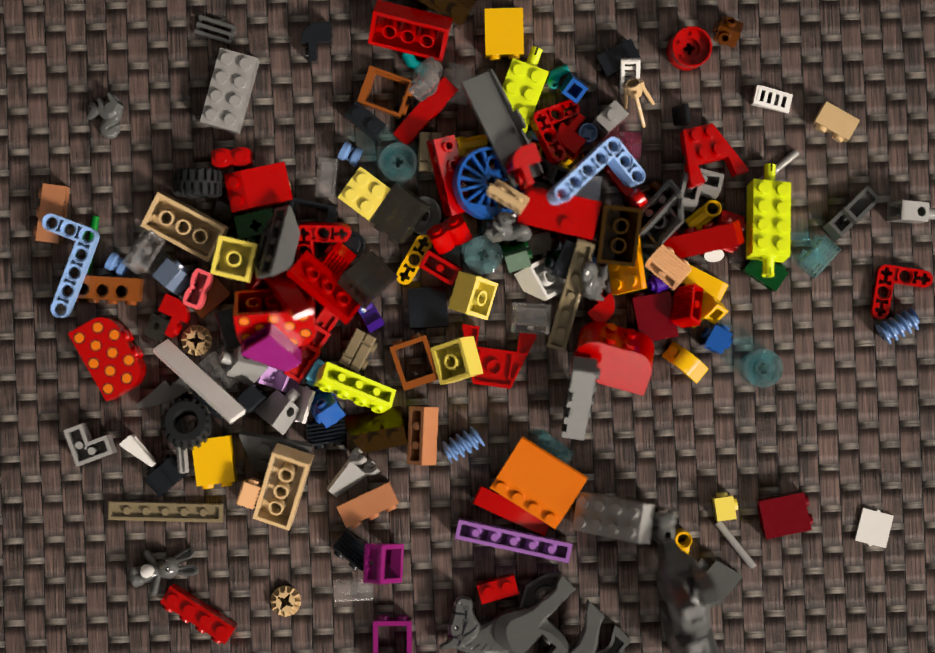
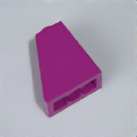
[241,323,301,372]

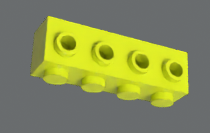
[314,362,396,413]

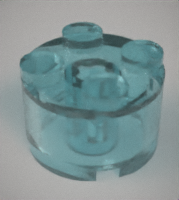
[379,142,418,183]
[463,234,503,274]
[741,349,783,388]

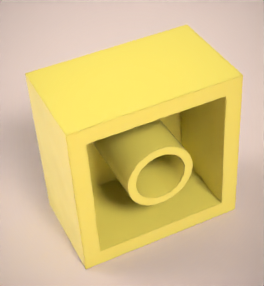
[338,166,392,222]
[210,235,259,283]
[448,271,498,320]
[430,336,483,385]

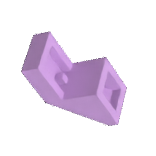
[256,366,300,393]

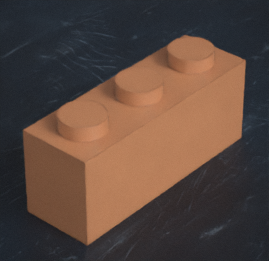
[33,183,70,245]
[407,406,439,465]
[337,481,399,529]

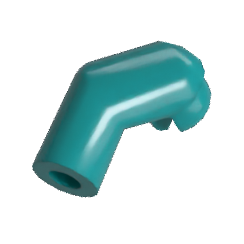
[402,52,426,71]
[547,64,570,89]

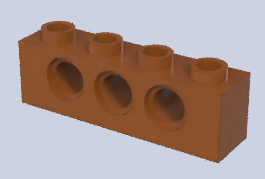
[64,275,144,306]

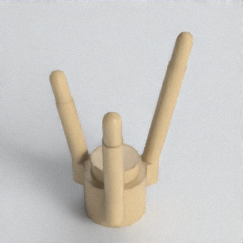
[623,78,655,128]

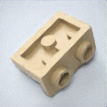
[487,179,530,215]

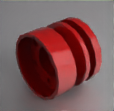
[666,26,712,71]

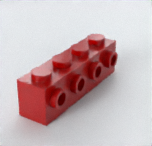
[426,135,473,217]
[663,218,745,259]
[160,583,238,644]

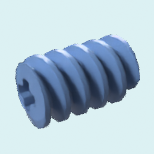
[876,307,920,345]
[442,426,485,464]

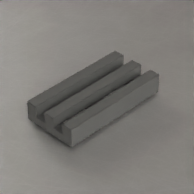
[194,15,237,45]

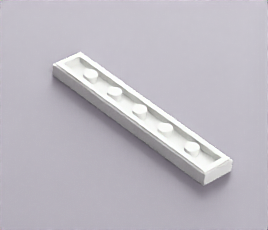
[153,339,245,424]

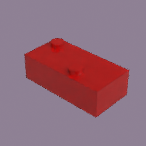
[368,0,453,62]
[517,186,602,240]

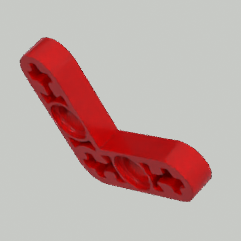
[530,100,580,165]
[602,164,648,208]
[296,222,352,262]
[870,264,933,319]

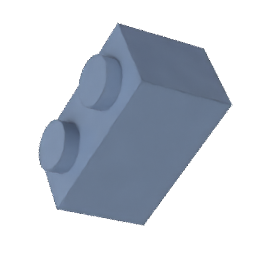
[152,258,191,297]

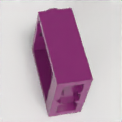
[363,543,404,584]
[373,615,412,653]

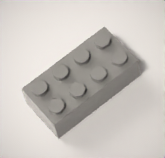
[200,48,260,135]
[572,492,655,544]

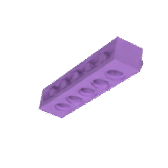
[455,518,573,563]

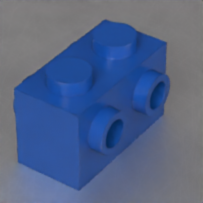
[700,323,733,354]
[310,389,346,428]

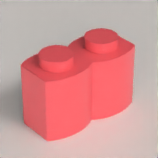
[183,268,214,310]

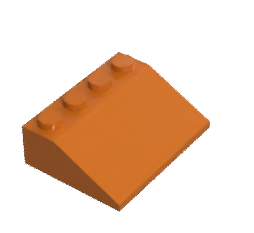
[490,436,588,529]

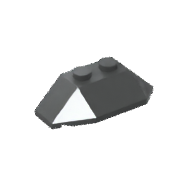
[640,179,684,249]
[254,205,300,279]

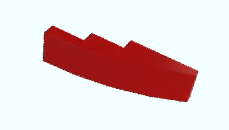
[393,76,459,148]
[264,271,313,319]
[283,306,339,383]
[472,485,549,536]

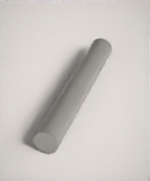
[759,149,799,180]
[715,521,756,569]

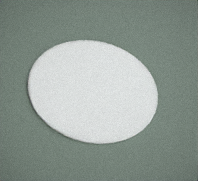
[704,250,724,262]

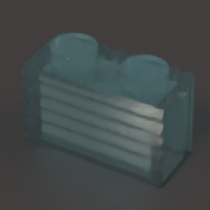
[796,234,841,279]

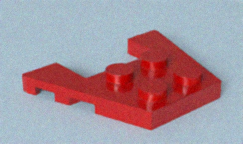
[679,123,749,189]
[462,324,537,389]

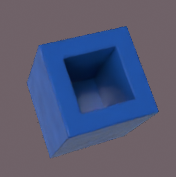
[559,72,588,104]

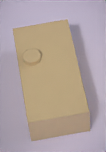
[141,191,230,262]
[253,443,314,531]

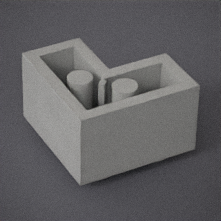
[679,168,725,212]
[63,423,117,467]

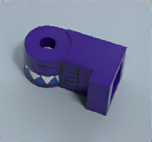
[358,294,386,333]

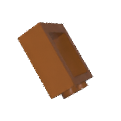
[357,65,416,119]
[389,333,438,391]

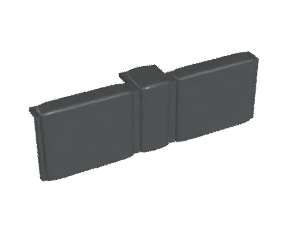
[461,69,544,188]

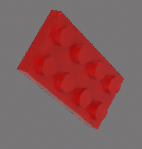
[286,250,366,325]

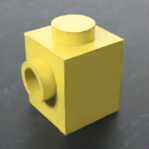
[711,492,738,522]

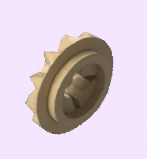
[181,325,212,356]
[270,586,301,617]

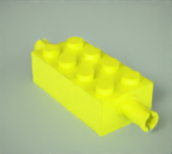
[502,46,549,135]
[746,163,791,278]

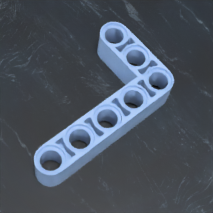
[547,137,646,206]
[42,214,100,318]

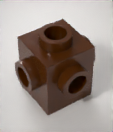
[712,15,744,48]

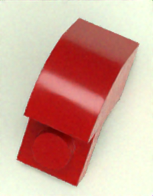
[557,113,587,161]
[506,143,541,190]
[586,290,615,323]
[158,293,191,338]

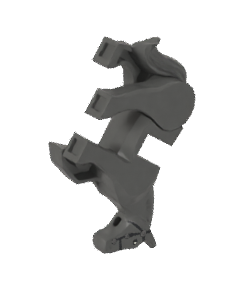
[651,508,722,653]
[439,572,631,653]

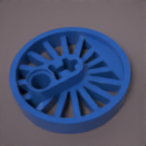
[452,146,524,220]

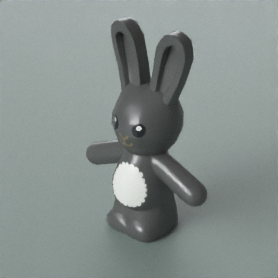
[129,547,199,595]

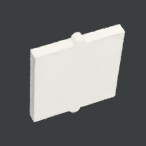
[294,385,315,424]
[854,508,894,548]

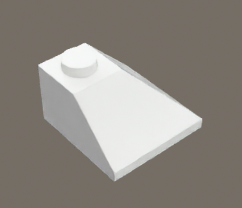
[514,257,565,301]

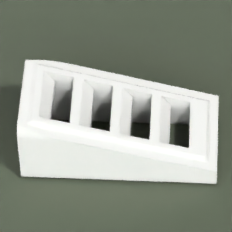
[619,58,641,94]
[751,85,793,114]
[119,434,158,467]

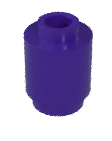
[647,274,672,294]

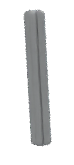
[172,398,189,474]

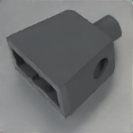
[697,558,743,601]

